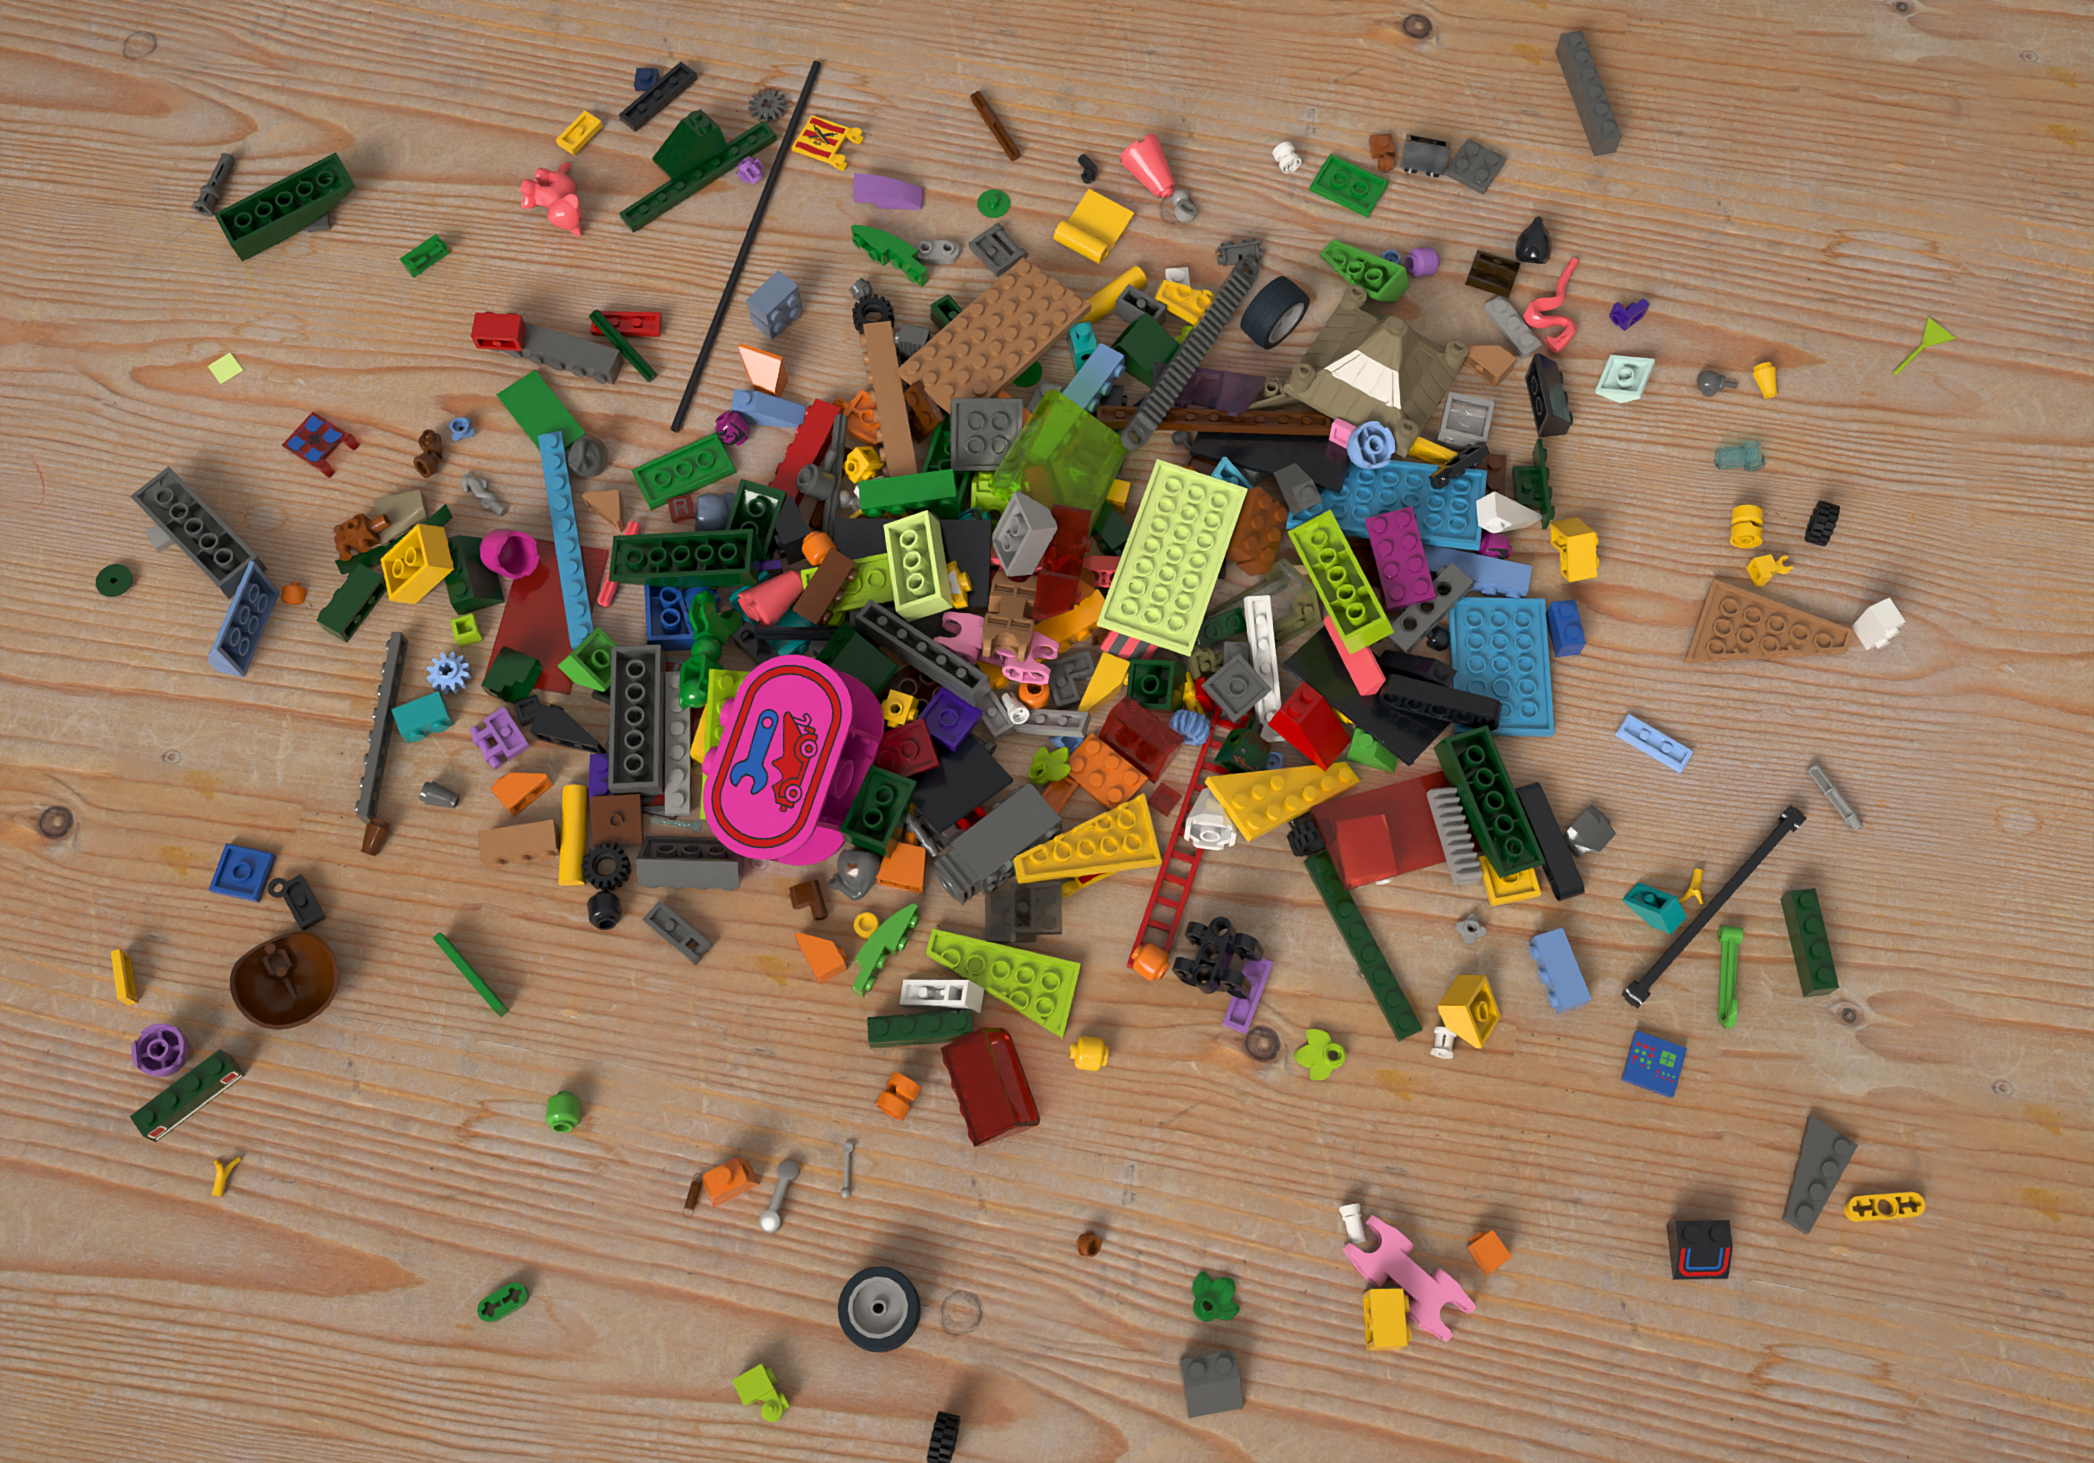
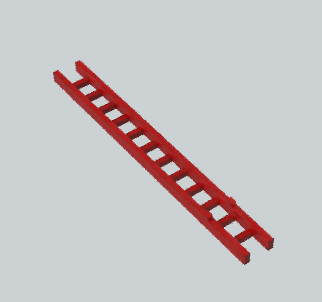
[1127,704,1252,969]

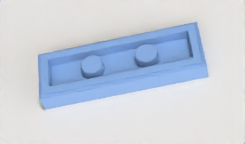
[1615,713,1694,773]

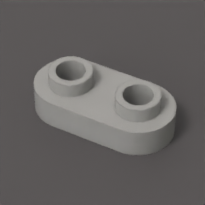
[915,240,959,264]

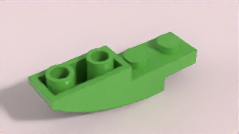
[852,903,921,997]

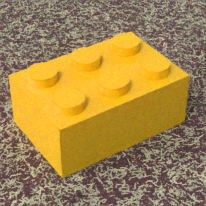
[381,523,454,604]

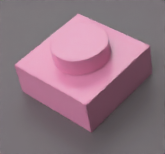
[1329,418,1356,449]

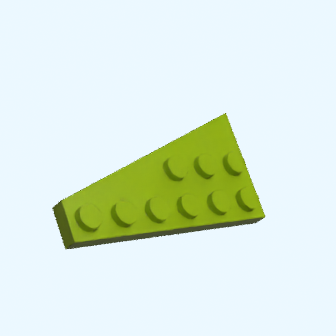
[926,928,1081,1039]

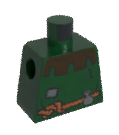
[1214,720,1271,774]

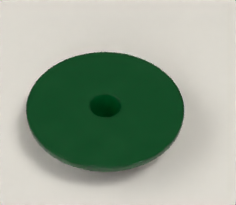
[96,564,132,597]

